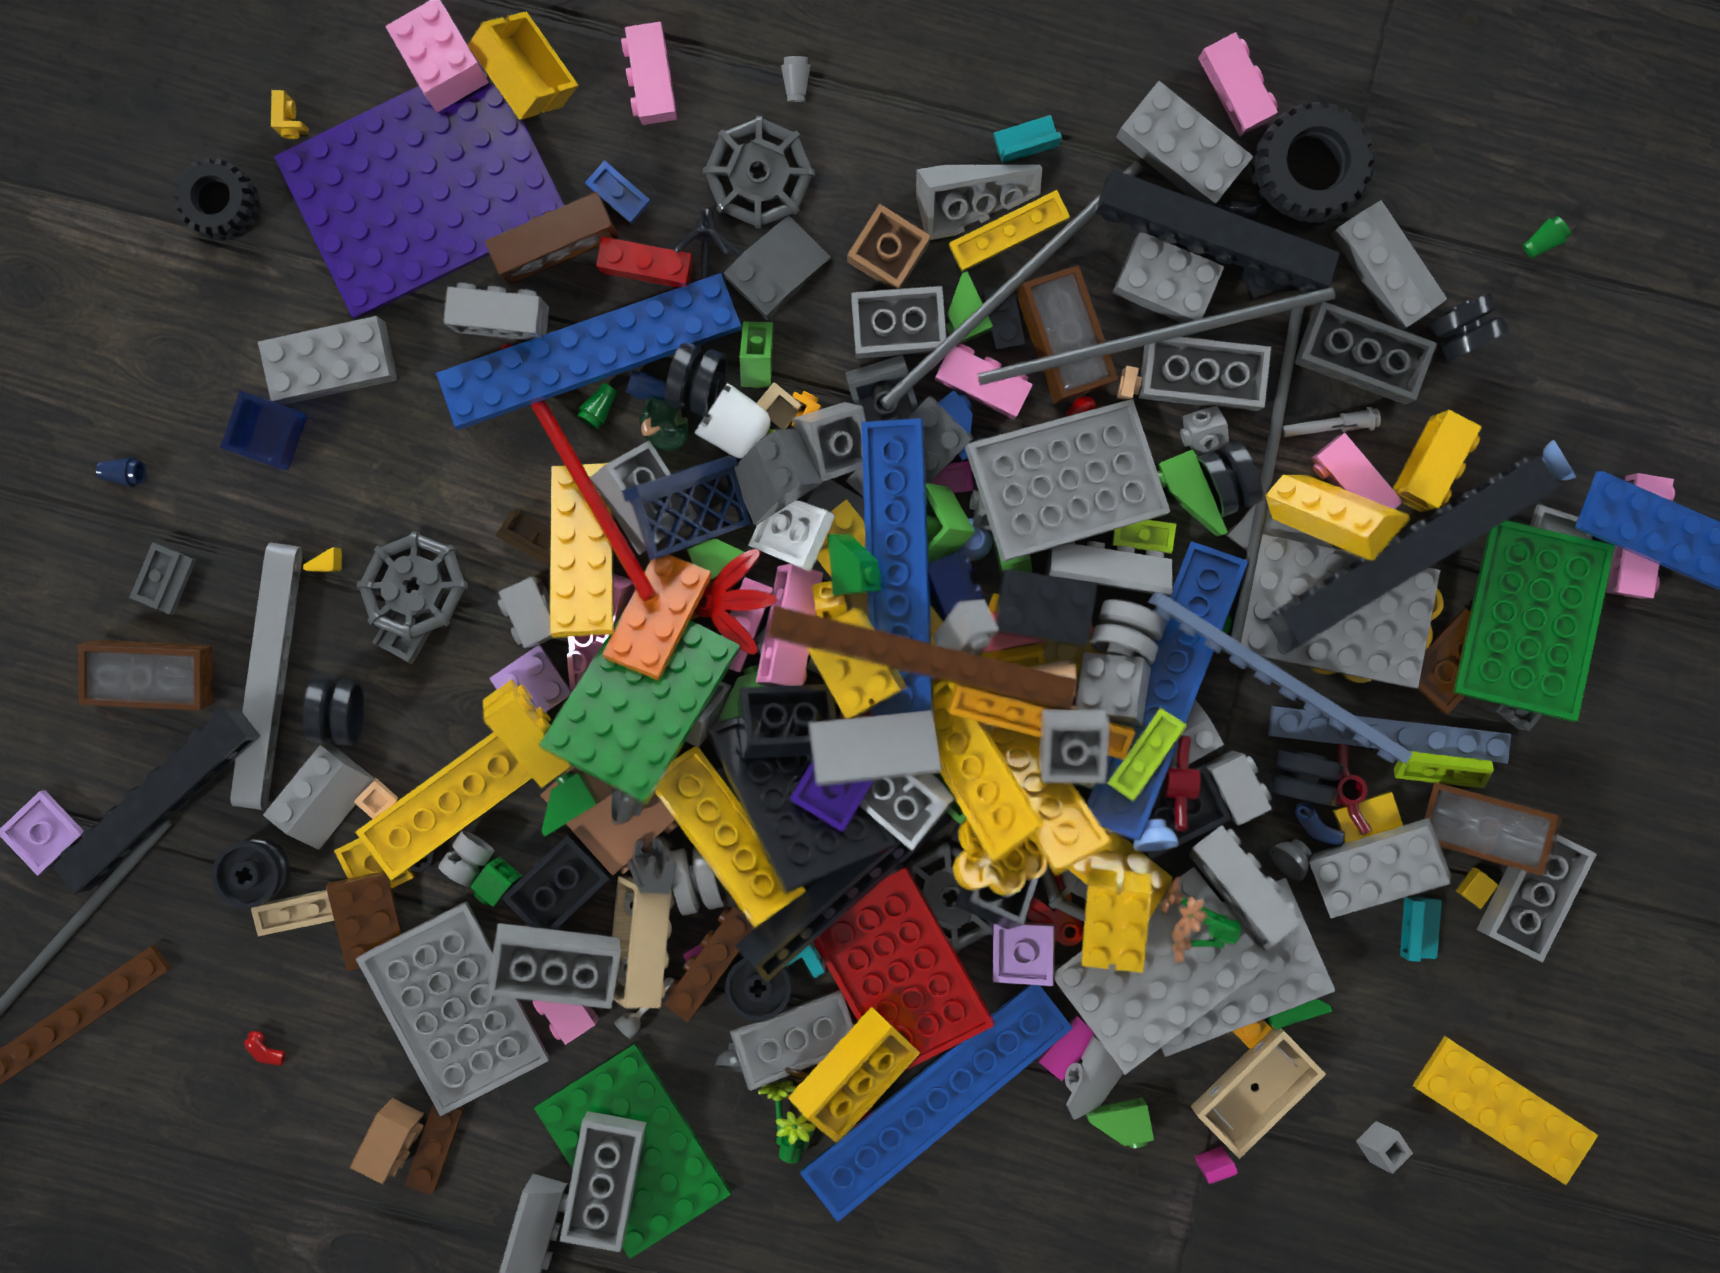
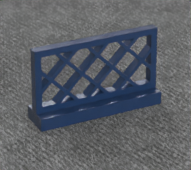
[622,455,751,560]

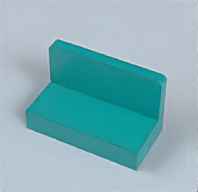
[993,115,1062,164]
[1400,897,1442,962]
[786,942,826,978]

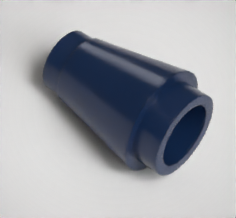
[626,370,667,403]
[96,457,146,487]

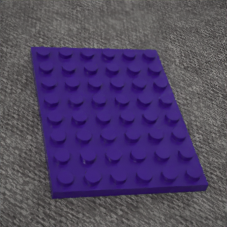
[274,58,565,320]

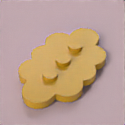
[953,819,1048,895]

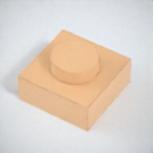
[1117,366,1142,401]
[354,778,398,819]

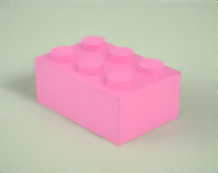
[385,0,489,113]

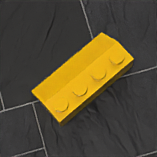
[1265,475,1409,561]
[788,1007,920,1143]

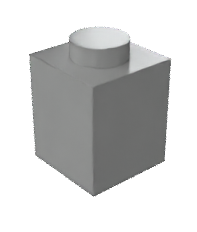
[1356,1121,1413,1174]

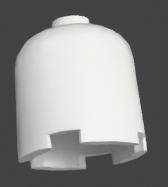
[695,383,770,458]

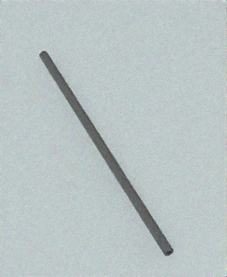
[880,161,1143,409]
[977,287,1335,386]
[1231,307,1304,643]
[0,820,172,1016]

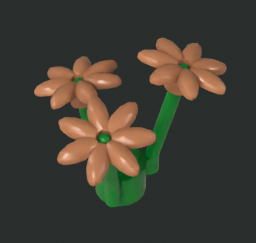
[1160,877,1241,963]

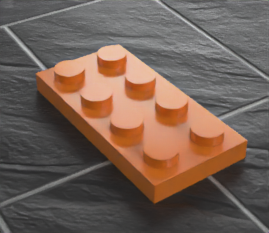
[602,554,712,681]

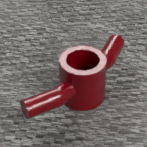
[1164,735,1200,831]
[1331,744,1372,836]

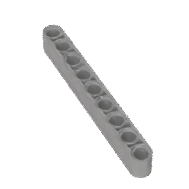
[231,542,303,810]

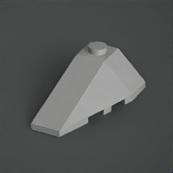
[916,165,1042,240]

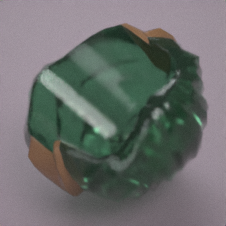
[639,396,689,451]

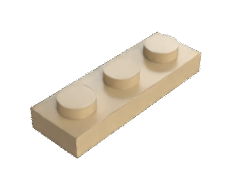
[251,890,334,936]

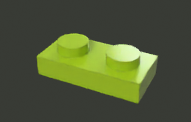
[1111,520,1176,554]

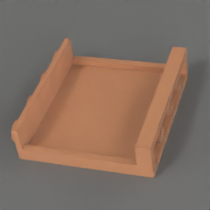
[540,766,679,876]

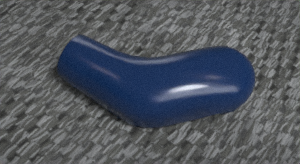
[1295,801,1345,846]

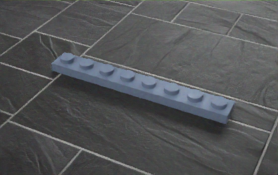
[1268,706,1511,763]

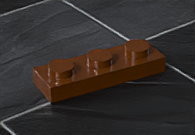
[404,1104,464,1195]

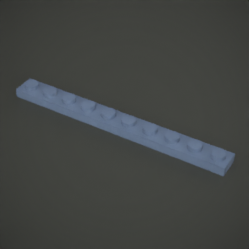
[1148,592,1413,764]

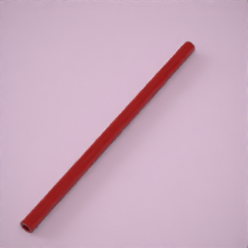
[499,343,657,602]

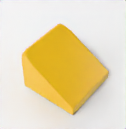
[303,547,342,572]
[1456,867,1498,909]

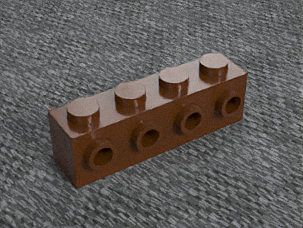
[664,904,755,1023]

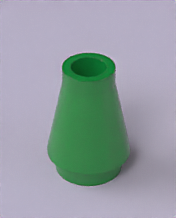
[1522,216,1571,259]
[577,383,618,429]

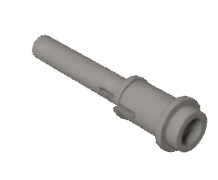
[1282,407,1381,438]

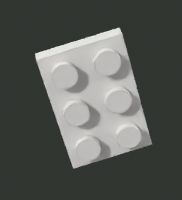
[748,500,835,571]

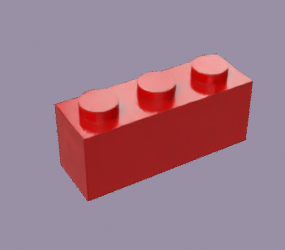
[596,237,694,288]

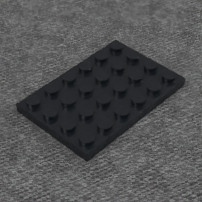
[707,717,896,894]

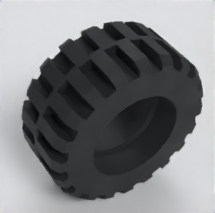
[1251,102,1375,226]

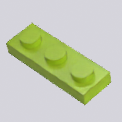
[1108,708,1186,802]
[1394,751,1494,788]

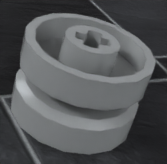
[1089,600,1167,665]
[670,846,725,916]

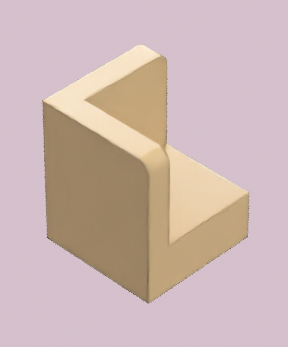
[757,382,803,429]

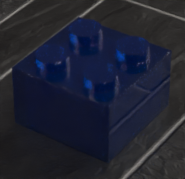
[220,391,308,471]
[927,551,985,621]

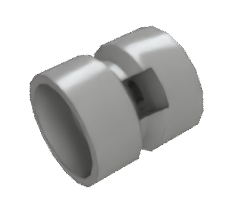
[438,830,495,887]

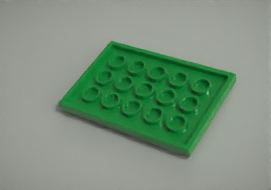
[1453,520,1615,722]
[539,608,740,805]
[534,1042,731,1259]

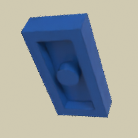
[585,160,651,225]

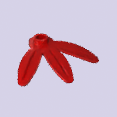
[695,549,777,654]
[1026,869,1084,946]

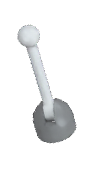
[614,977,674,1039]

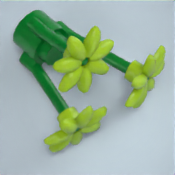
[758,1079,816,1164]

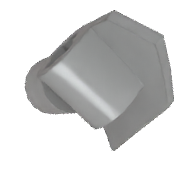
[1065,1034,1123,1120]

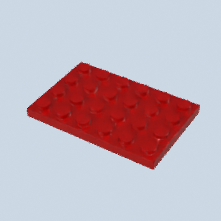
[813,865,995,1071]

